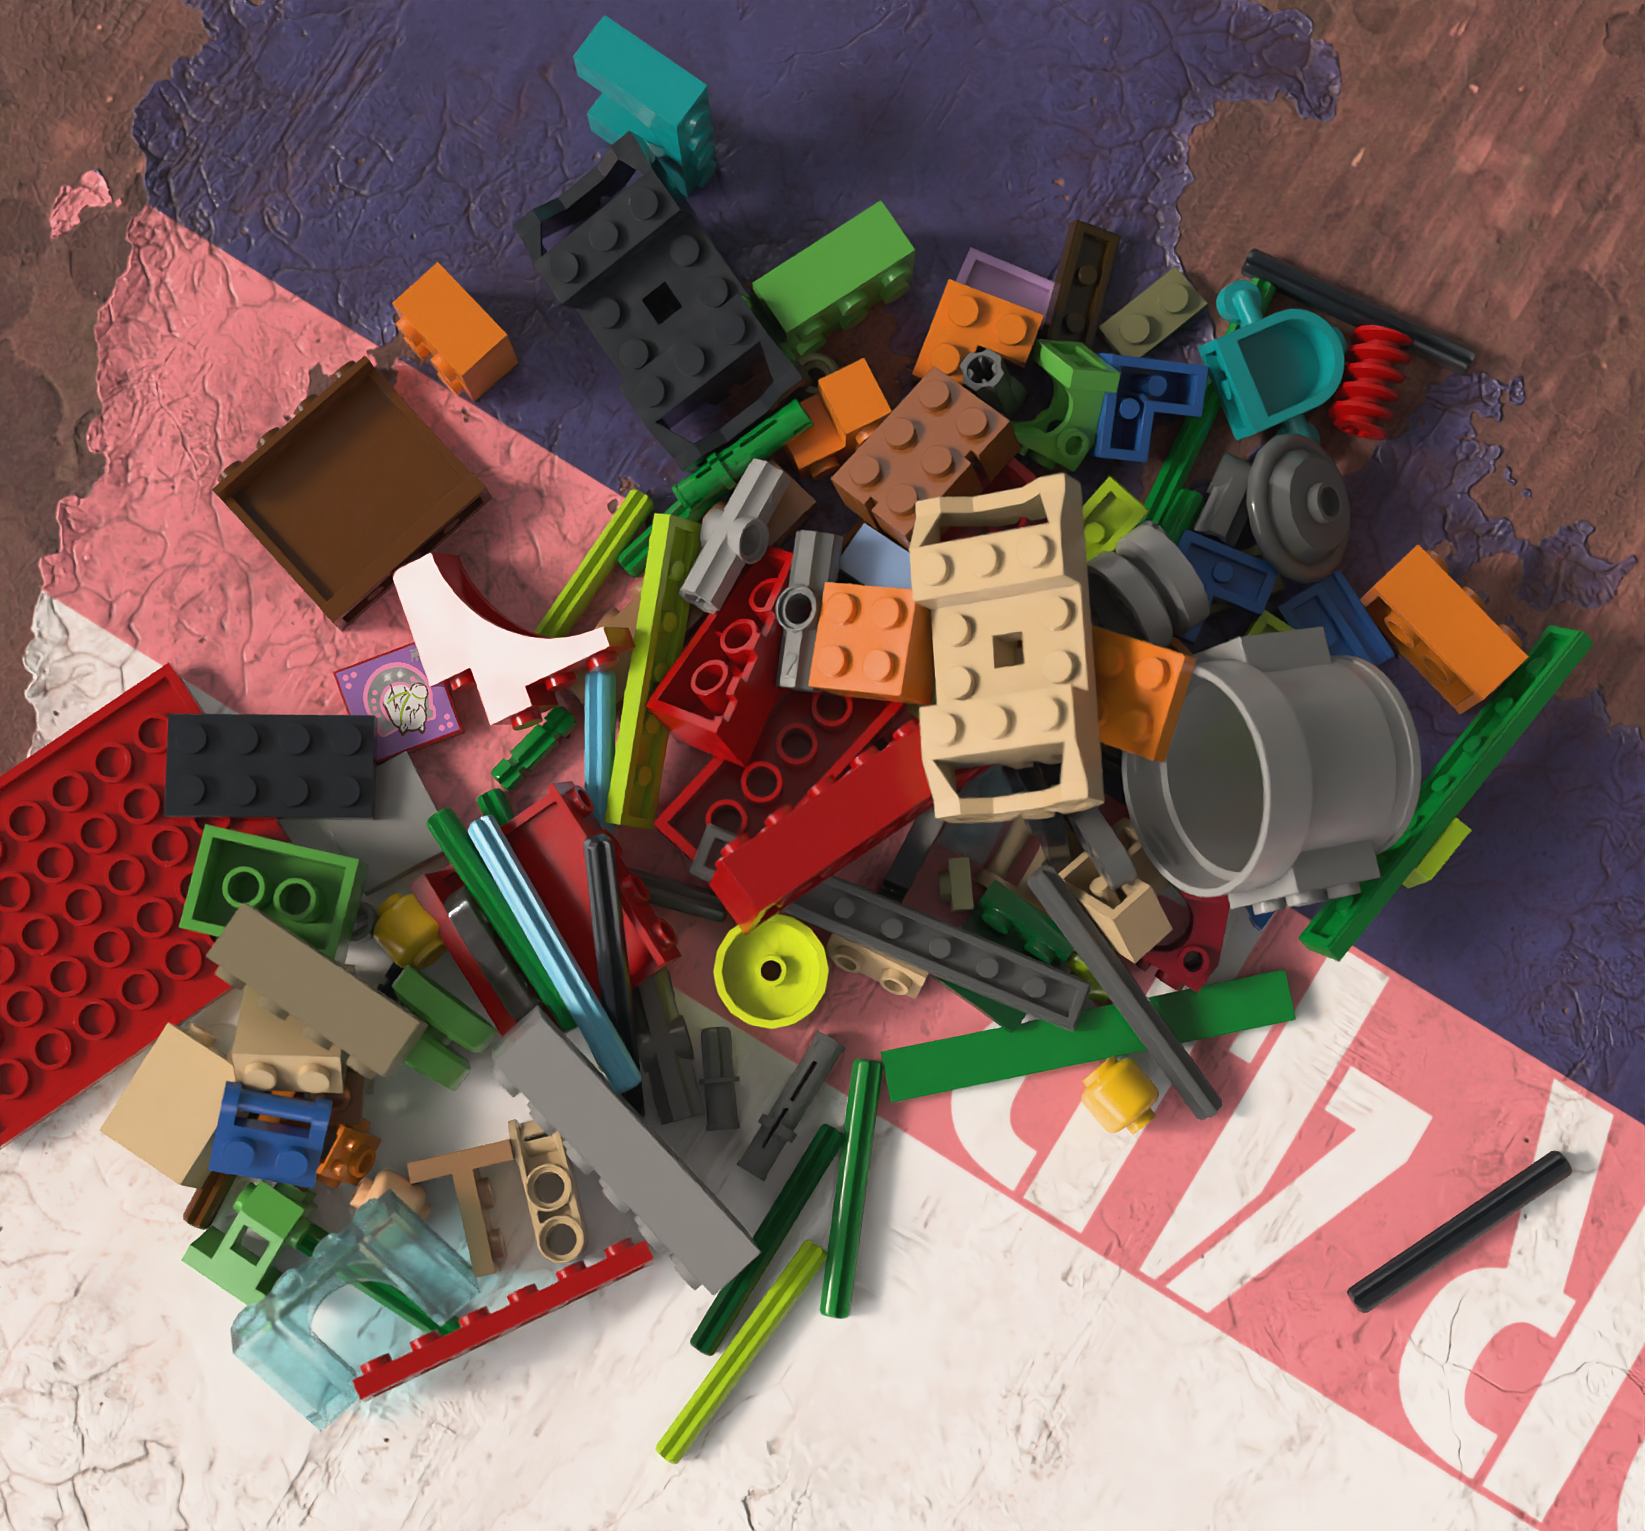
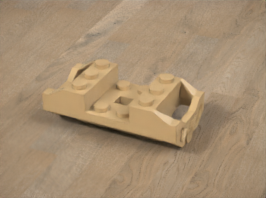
[909,473,1104,823]

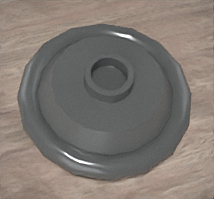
[1246,433,1351,584]

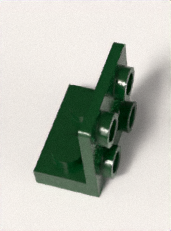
[930,879,1074,1033]

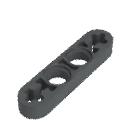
[1036,761,1137,891]

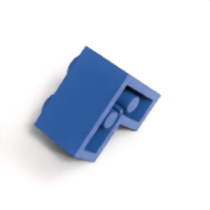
[1086,353,1208,463]

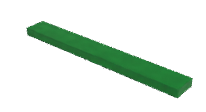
[1298,625,1594,962]
[880,969,1296,1103]

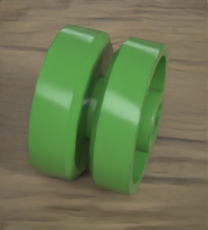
[391,964,499,1091]

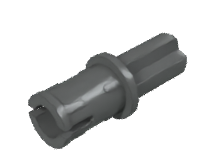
[699,1026,740,1131]

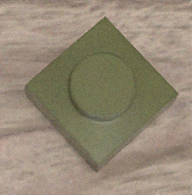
[938,857,974,914]

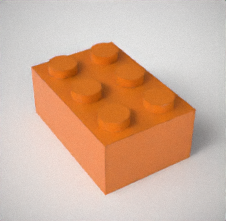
[1360,544,1528,714]

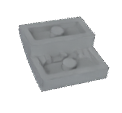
[326,751,445,896]

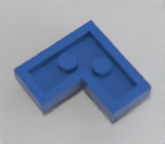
[1172,529,1278,645]

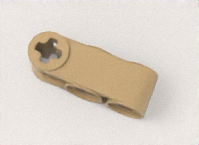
[508,1119,589,1263]

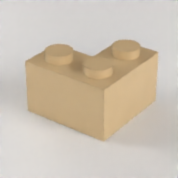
[1059,817,1173,963]

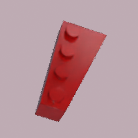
[645,545,812,768]

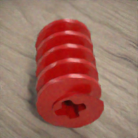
[1327,325,1413,440]

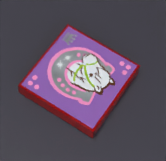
[333,642,465,766]

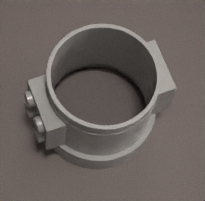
[1122,626,1421,915]

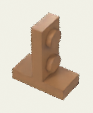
[406,1139,516,1278]

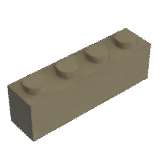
[206,902,429,1081]

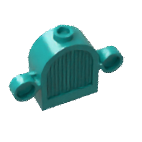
[1197,280,1347,444]

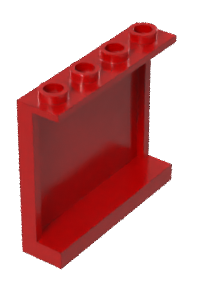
[408,781,682,1037]

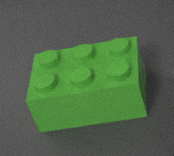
[752,200,915,358]
[179,824,369,966]

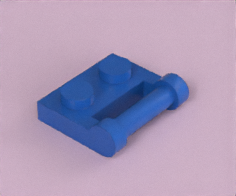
[208,1080,333,1188]

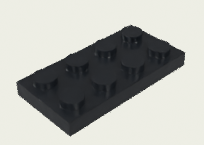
[164,714,378,820]

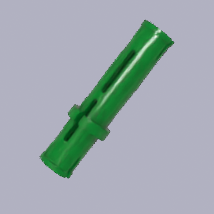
[671,398,815,514]

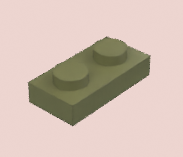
[1097,266,1207,358]

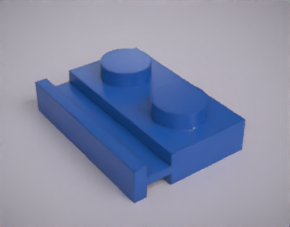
[1274,569,1395,667]

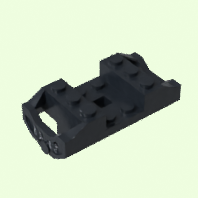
[512,130,813,473]

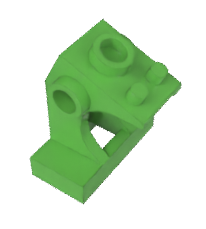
[1010,339,1121,472]
[181,1180,319,1319]

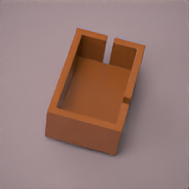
[831,366,1021,553]

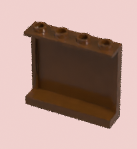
[212,355,492,632]

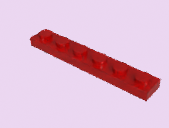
[352,1237,654,1402]

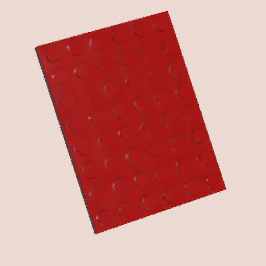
[0,662,295,1150]

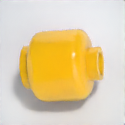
[373,893,447,970]
[1081,1055,1159,1135]

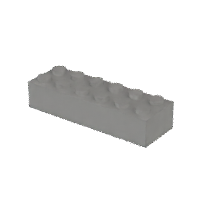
[491,1005,760,1297]

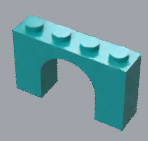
[573,15,717,197]

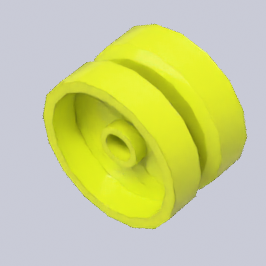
[713,914,829,1029]

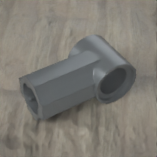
[960,348,1029,421]
[1193,452,1253,548]

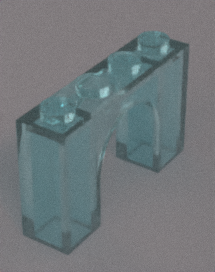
[230,1188,480,1432]

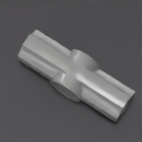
[678,459,791,615]

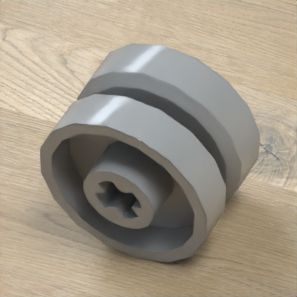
[1087,525,1209,648]

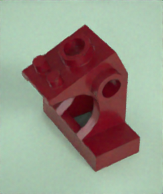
[1136,884,1230,993]

